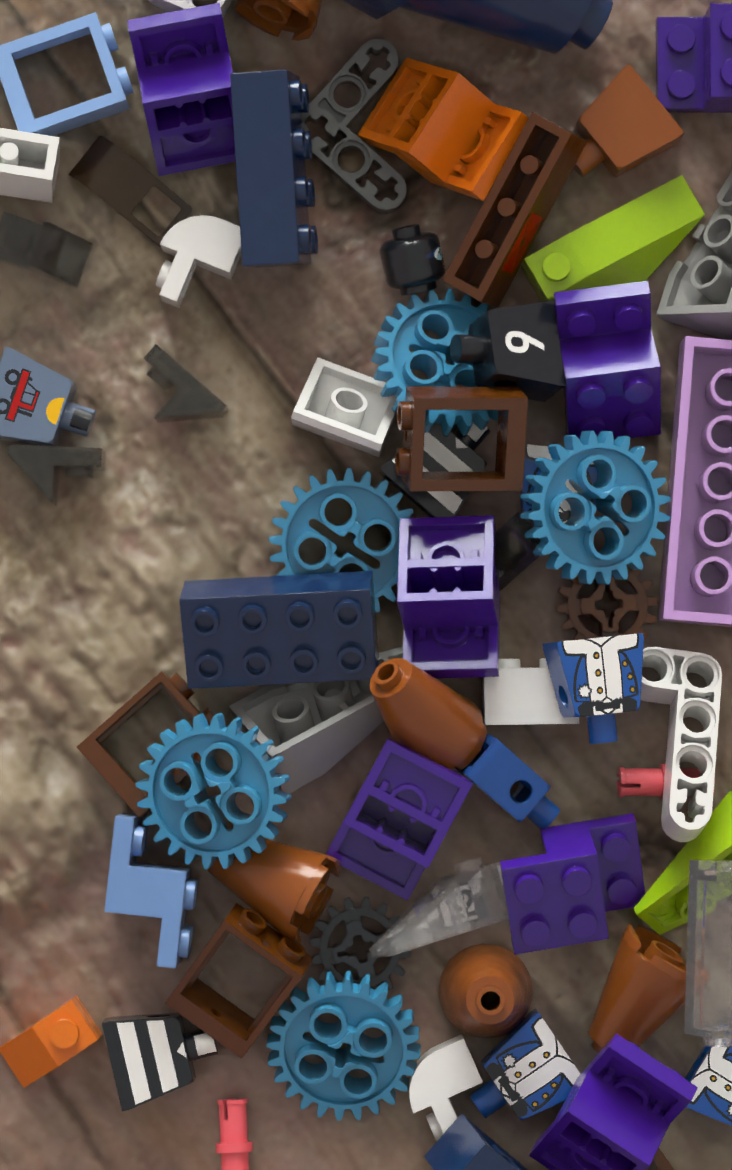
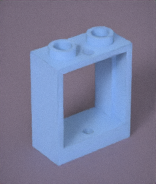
[0,12,134,136]

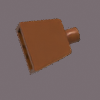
[574,64,685,177]

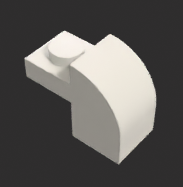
[156,215,242,308]
[409,1034,483,1141]

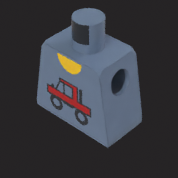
[0,346,96,448]

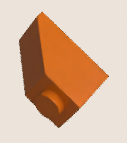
[0,995,103,1088]

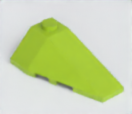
[521,175,705,302]
[633,790,732,935]

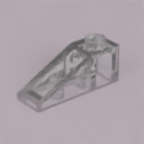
[369,857,508,958]

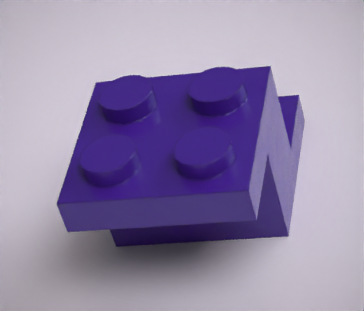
[127,3,236,176]
[656,3,732,113]
[554,281,661,440]
[397,515,500,678]
[326,737,473,901]
[500,813,645,955]
[529,1033,698,1170]

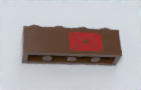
[442,112,587,308]

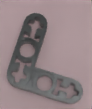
[302,38,407,214]

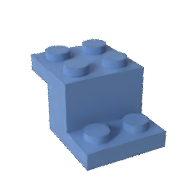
[104,813,199,968]

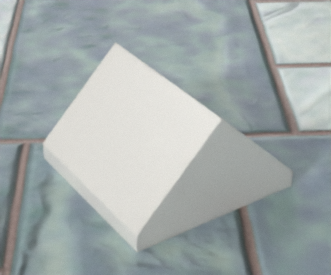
[291,357,397,457]

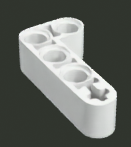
[641,647,722,842]

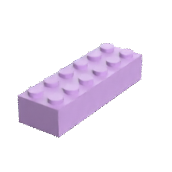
[658,336,732,627]

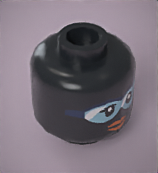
[380,224,445,296]

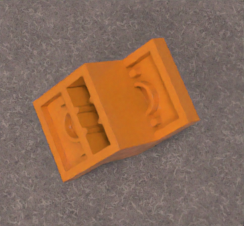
[357,57,528,201]

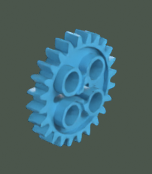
[371,289,498,436]
[520,430,671,584]
[269,467,414,613]
[136,713,291,869]
[266,971,421,1121]

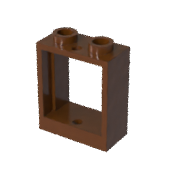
[395,386,528,491]
[77,671,219,818]
[165,903,314,1059]

